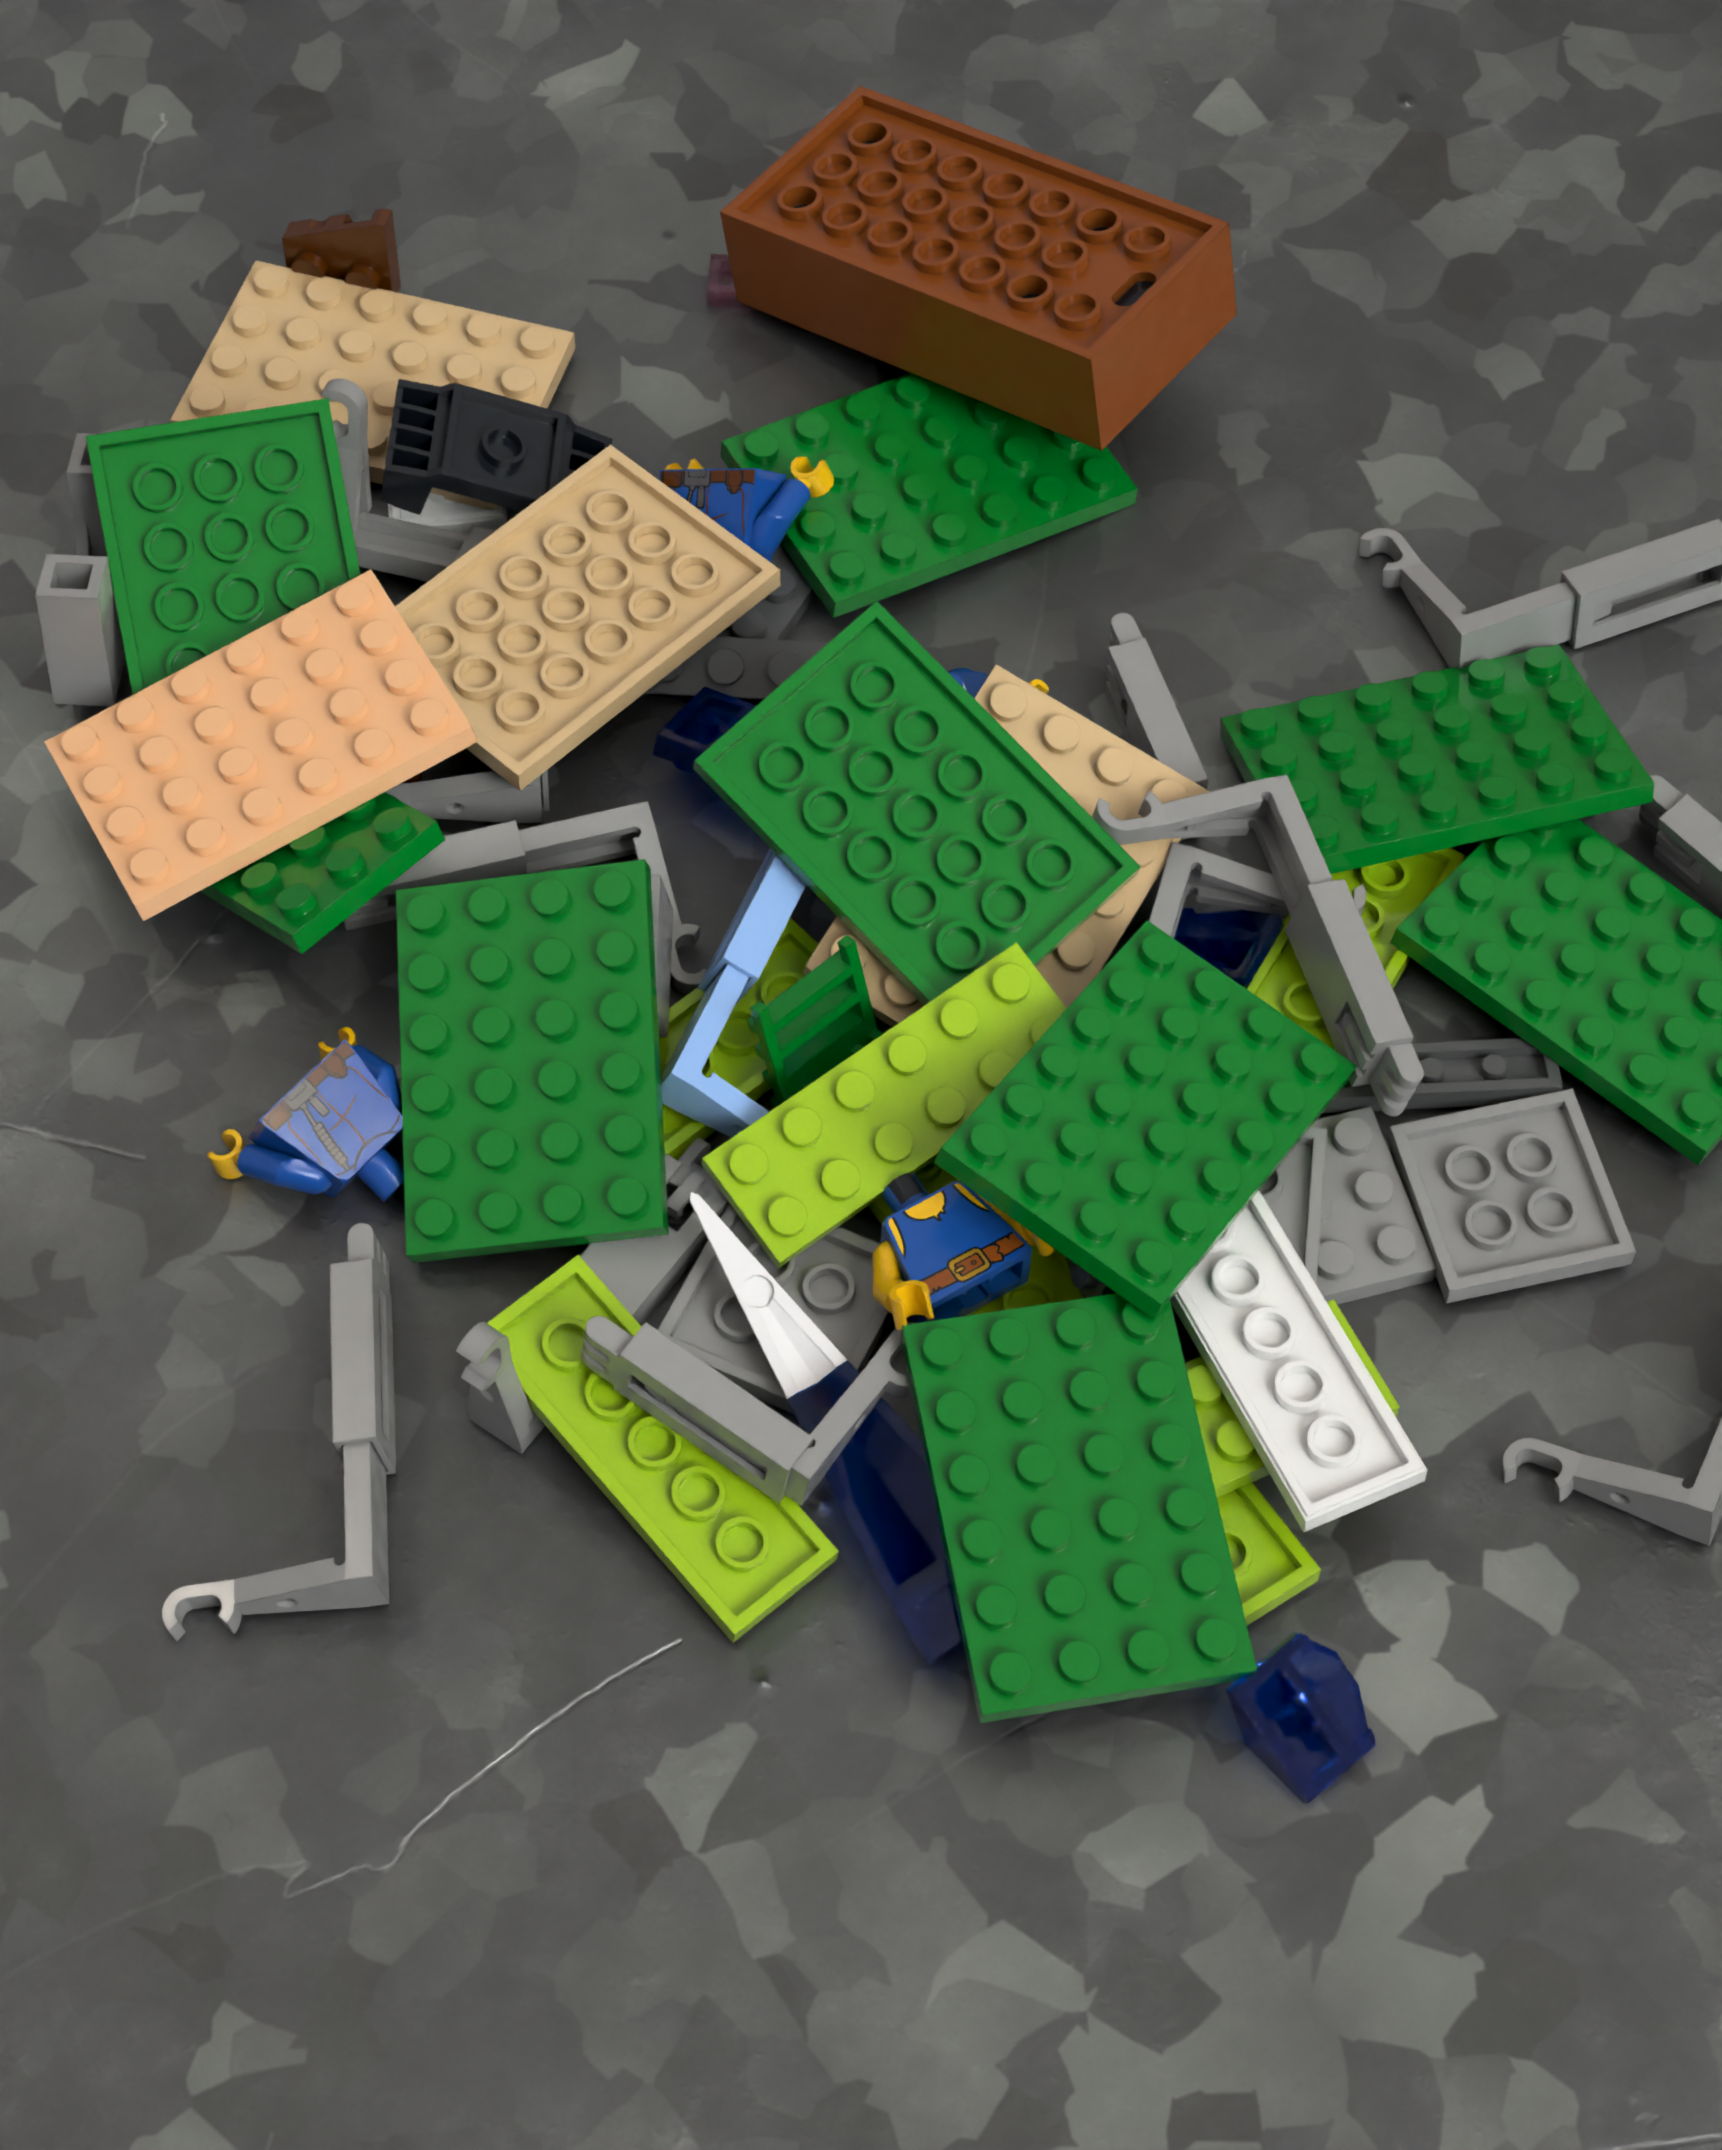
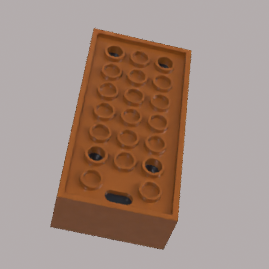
[720,86,1237,451]

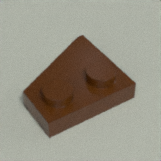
[282,209,401,292]

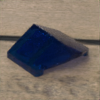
[1174,908,1284,989]
[1226,1633,1376,1803]

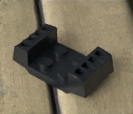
[381,379,612,515]

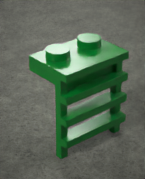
[747,935,883,1109]

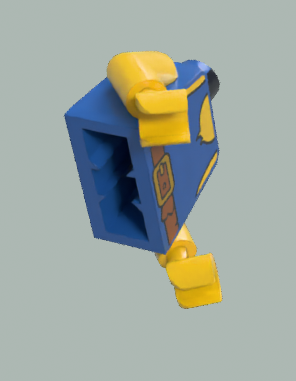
[872,1173,1055,1330]

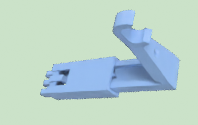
[661,848,806,1138]

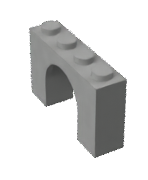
[35,433,126,706]

